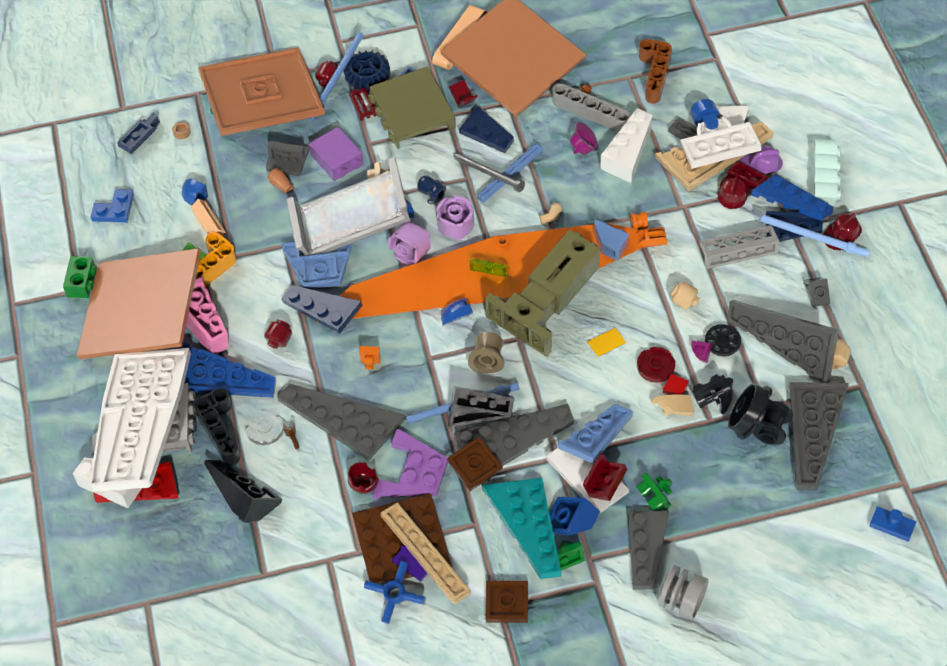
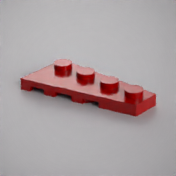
[93,462,179,503]

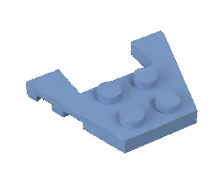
[281,236,353,289]

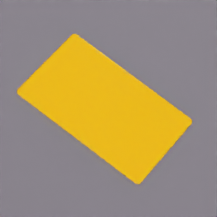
[587,328,626,357]

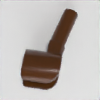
[283,421,300,449]

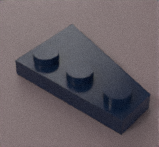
[459,106,514,153]
[766,211,823,242]

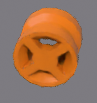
[630,211,648,229]

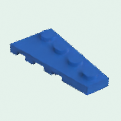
[752,174,834,221]

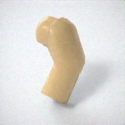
[539,203,562,224]

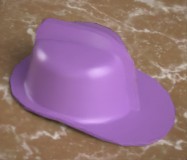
[740,146,783,174]

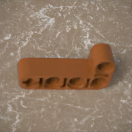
[639,39,672,104]

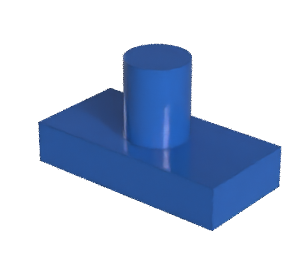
[869,506,917,542]

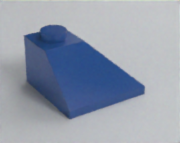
[549,497,600,535]

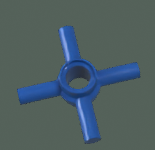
[364,561,426,624]

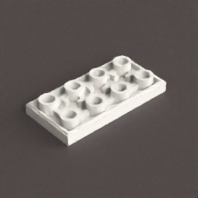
[546,448,629,514]

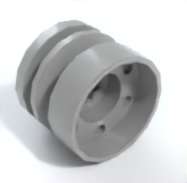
[658,565,709,620]

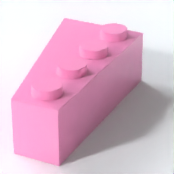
[186,277,229,354]

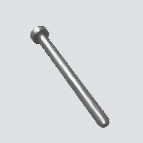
[453,153,525,192]

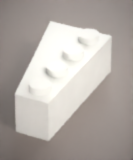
[600,108,653,183]

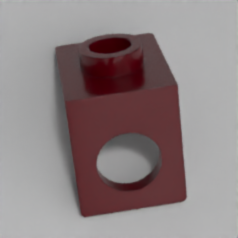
[449,80,478,108]

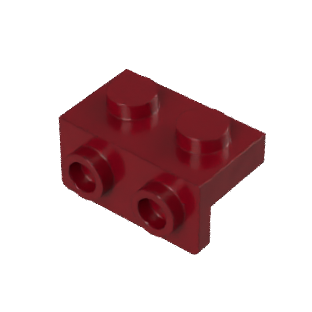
[583,454,628,501]

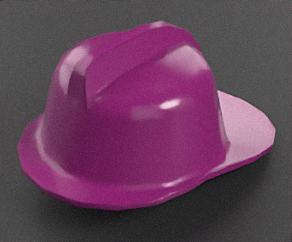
[570,122,597,155]

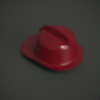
[718,176,749,209]
[823,213,862,250]

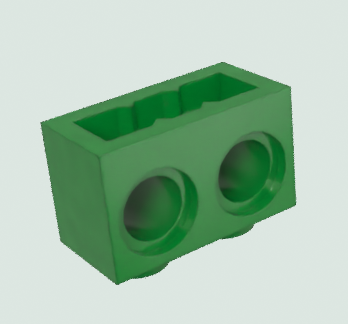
[63,256,97,298]

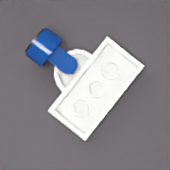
[680,99,761,168]

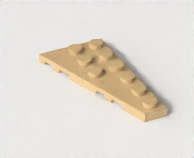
[655,122,774,192]

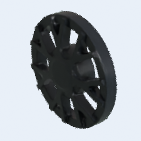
[705,324,741,357]

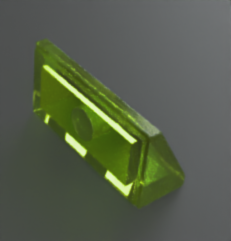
[470,258,509,277]

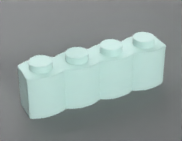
[813,139,841,205]

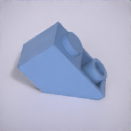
[593,220,629,261]

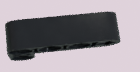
[194,388,241,466]

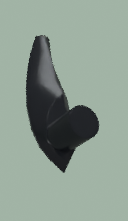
[720,377,733,414]

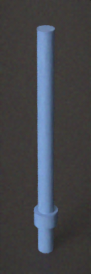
[309,32,364,121]
[406,382,520,424]

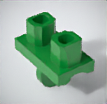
[636,472,672,511]

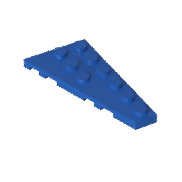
[165,342,277,398]

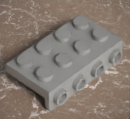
[164,383,195,452]

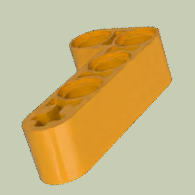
[195,232,237,287]

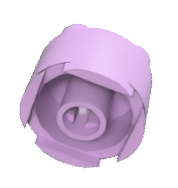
[437,196,474,240]
[388,221,431,265]

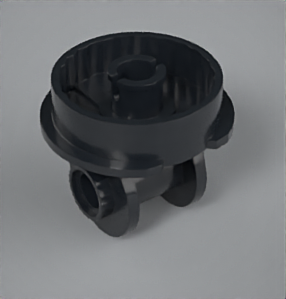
[728,383,793,445]

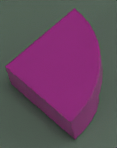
[692,340,712,363]

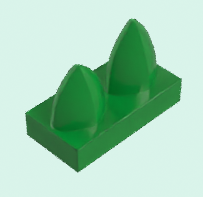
[557,540,585,571]

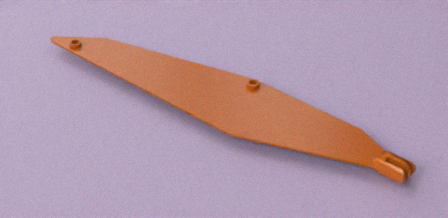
[316,224,668,323]

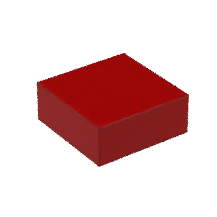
[663,374,689,395]

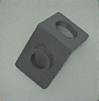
[803,277,830,307]

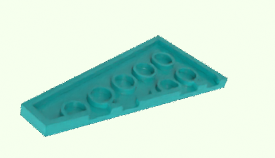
[482,477,561,579]

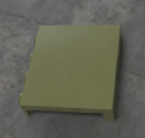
[368,66,456,149]

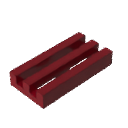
[349,88,377,121]
[727,161,768,189]

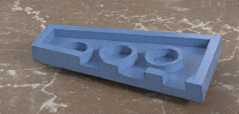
[558,404,633,464]

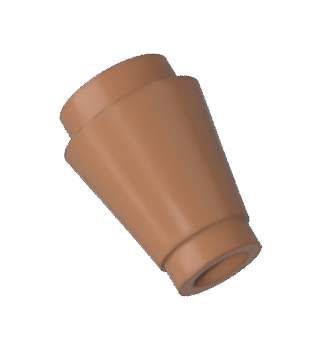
[267,168,294,194]

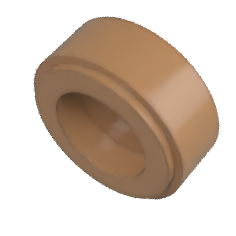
[172,122,191,139]

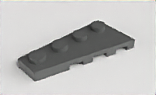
[628,511,669,590]

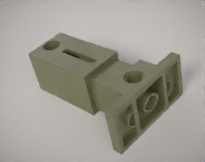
[485,229,600,357]

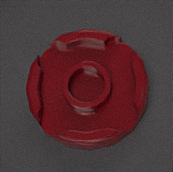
[637,347,676,383]

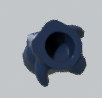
[417,175,446,204]

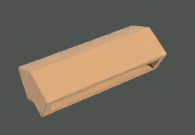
[191,199,226,236]

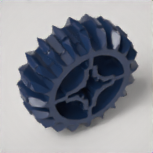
[344,50,390,92]

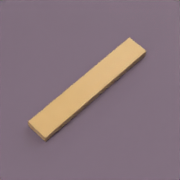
[381,502,471,605]

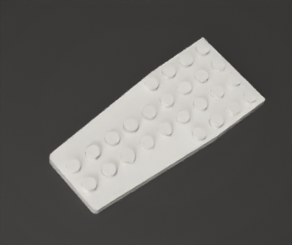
[89,348,191,491]

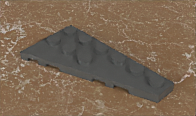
[727,300,839,383]
[789,382,849,490]
[277,384,406,460]
[454,404,574,466]

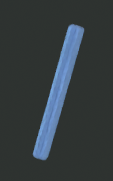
[477,143,542,203]

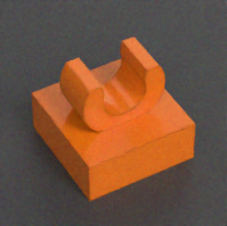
[360,346,381,370]

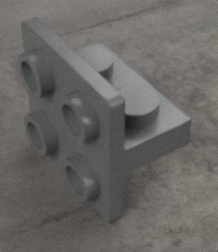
[266,141,309,176]

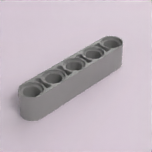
[552,84,631,132]

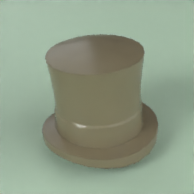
[468,332,505,373]

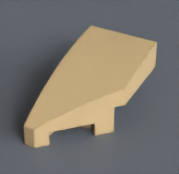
[651,395,694,416]

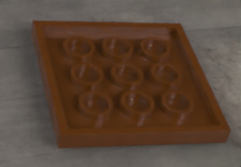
[352,493,452,585]

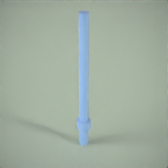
[760,215,870,257]

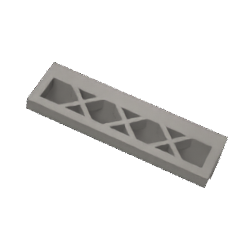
[700,225,779,269]

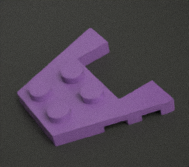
[373,429,448,499]

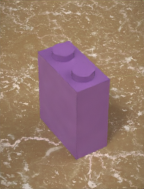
[309,127,363,181]

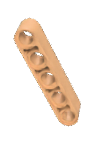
[432,5,487,70]

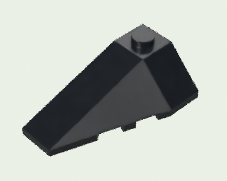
[204,460,282,523]

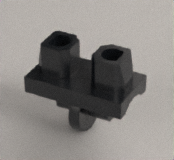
[692,374,732,408]

